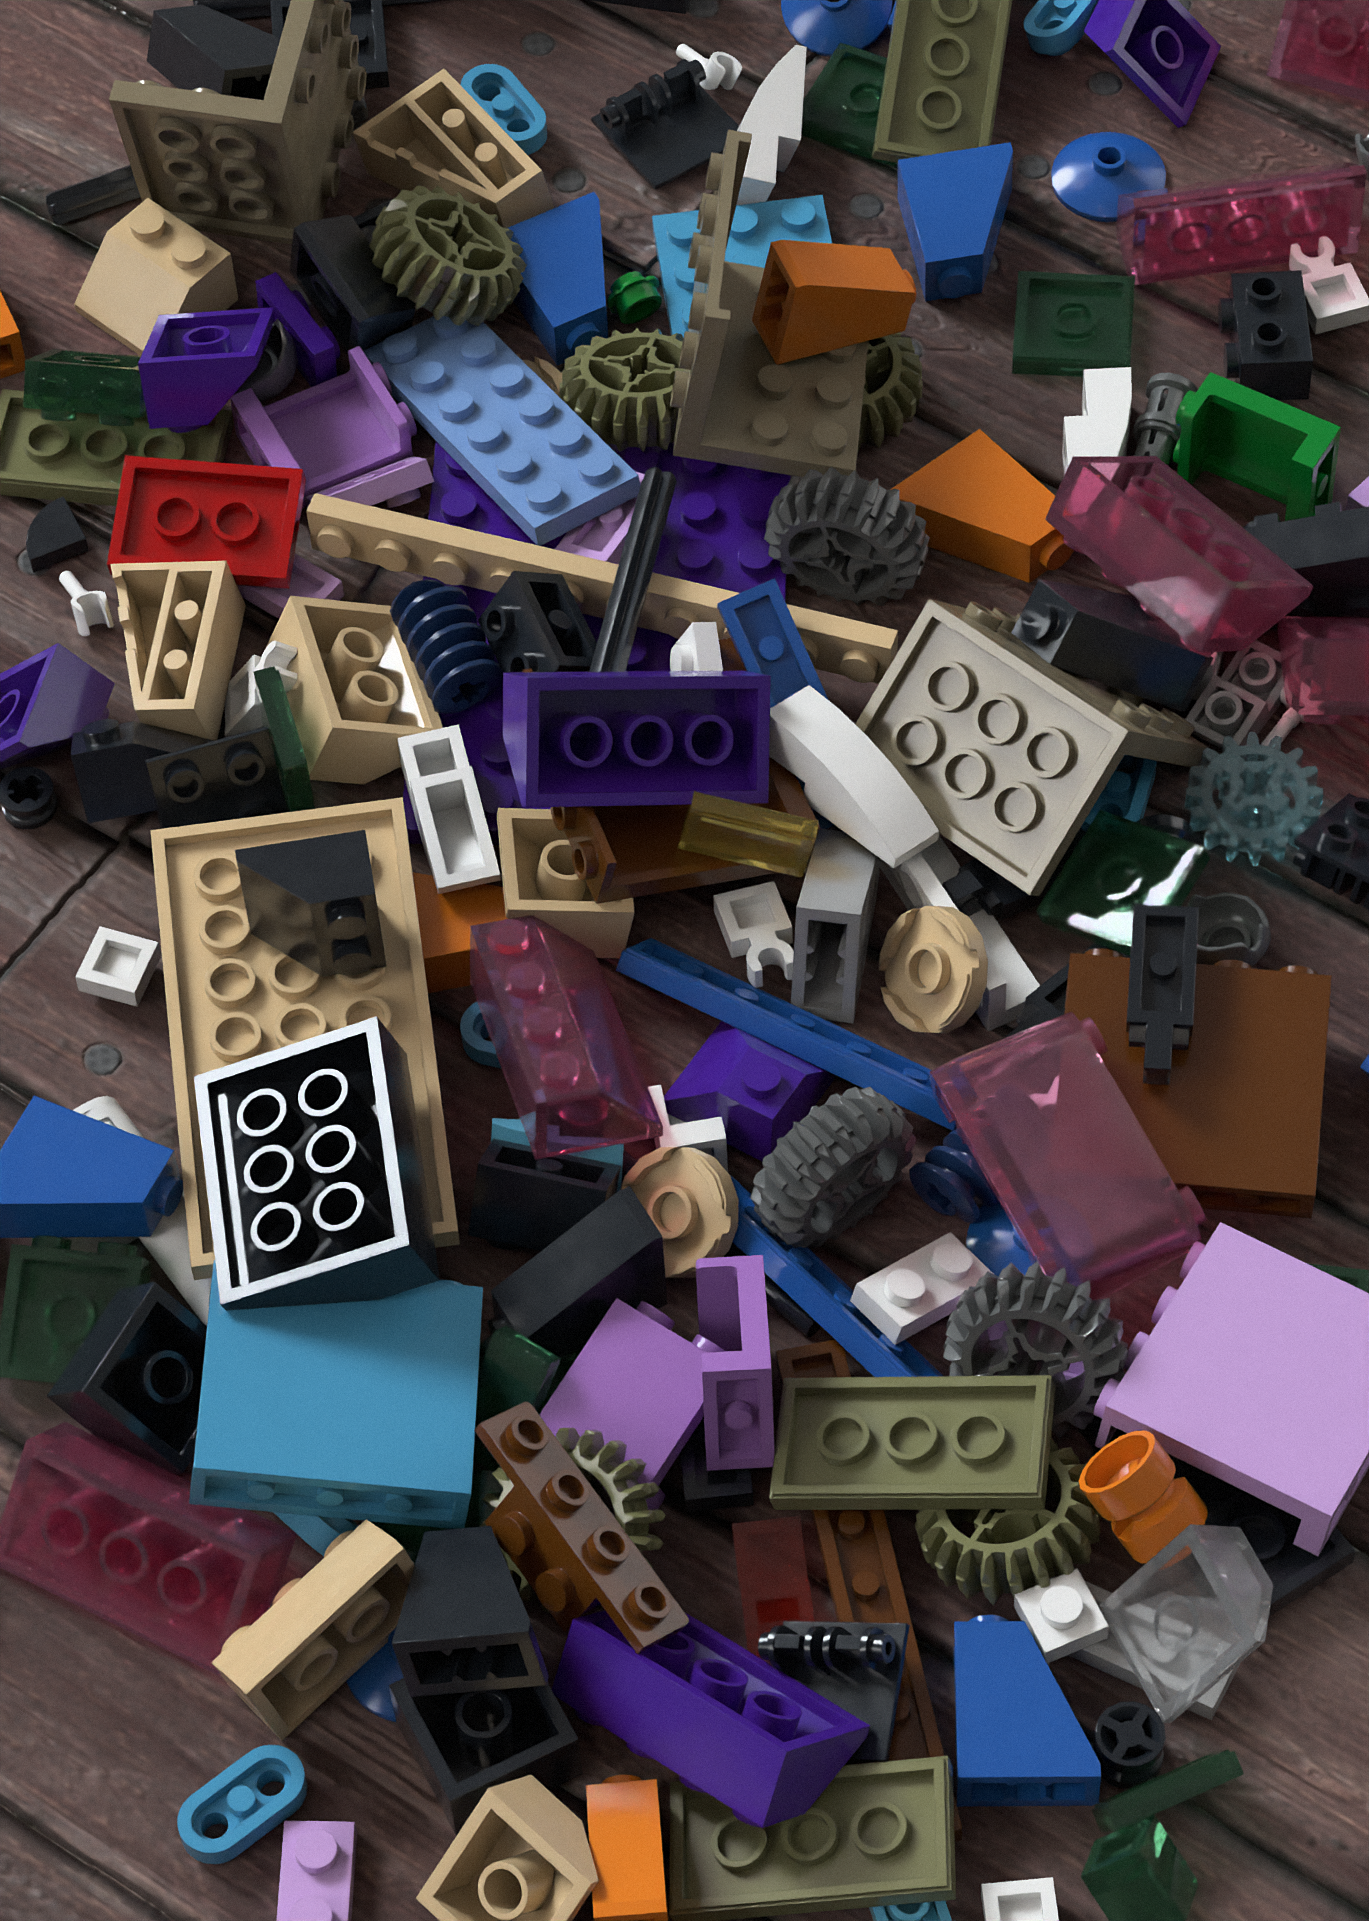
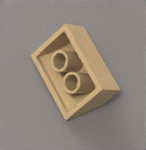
[266,595,443,785]
[211,1519,415,1741]

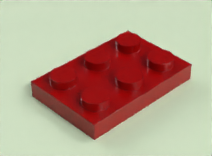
[107,455,306,589]

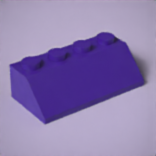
[503,671,771,807]
[552,1610,870,1828]

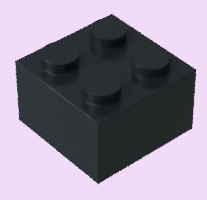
[46,1282,207,1478]
[389,1678,583,1836]

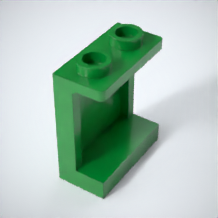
[1173,372,1341,521]

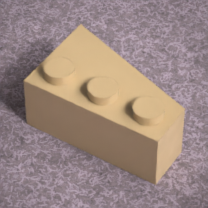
[352,69,554,228]
[110,561,246,740]

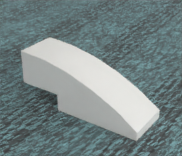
[737,45,807,205]
[1062,367,1132,548]
[769,685,939,868]
[398,725,501,894]

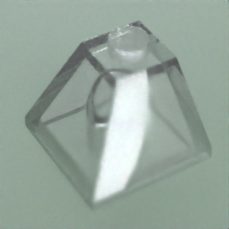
[1098,1524,1273,1723]

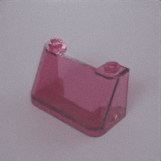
[929,1011,1207,1300]

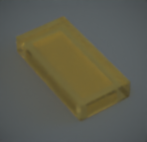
[678,791,819,877]

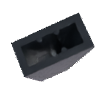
[147,5,280,100]
[1011,579,1214,711]
[487,1186,668,1375]
[392,1526,549,1697]

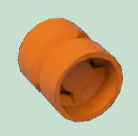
[1079,1430,1208,1564]

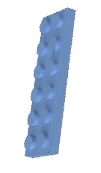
[363,316,641,546]

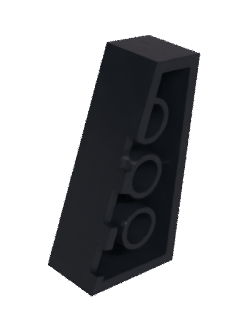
[1139,502,1369,632]

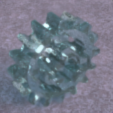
[1185,732,1323,866]

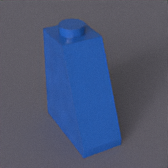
[898,142,1013,301]
[508,192,608,366]
[0,1096,184,1238]
[953,1615,1101,1807]

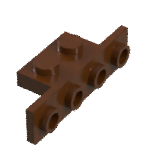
[474,1402,689,1654]

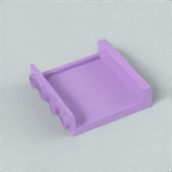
[1093,1222,1369,1556]

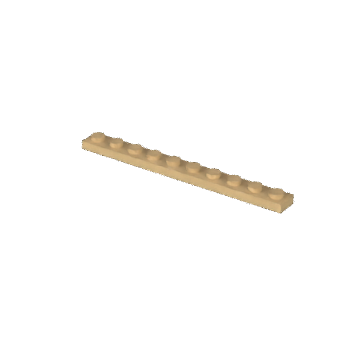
[306,493,898,684]

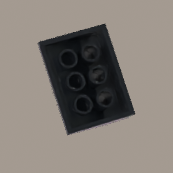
[194,1017,440,1311]

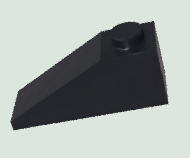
[71,719,215,824]

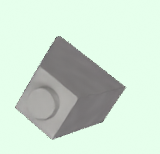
[791,829,880,1023]

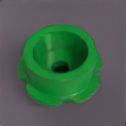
[606,271,662,324]

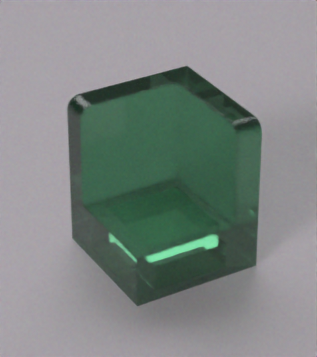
[1081,1814,1198,1921]

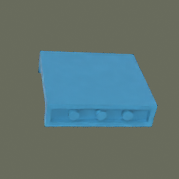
[189,1260,483,1529]

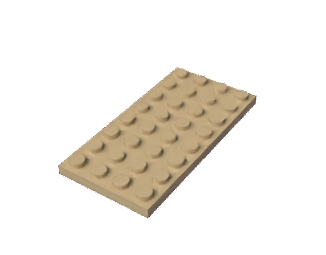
[150,797,460,1280]

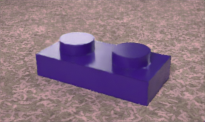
[256,272,340,387]

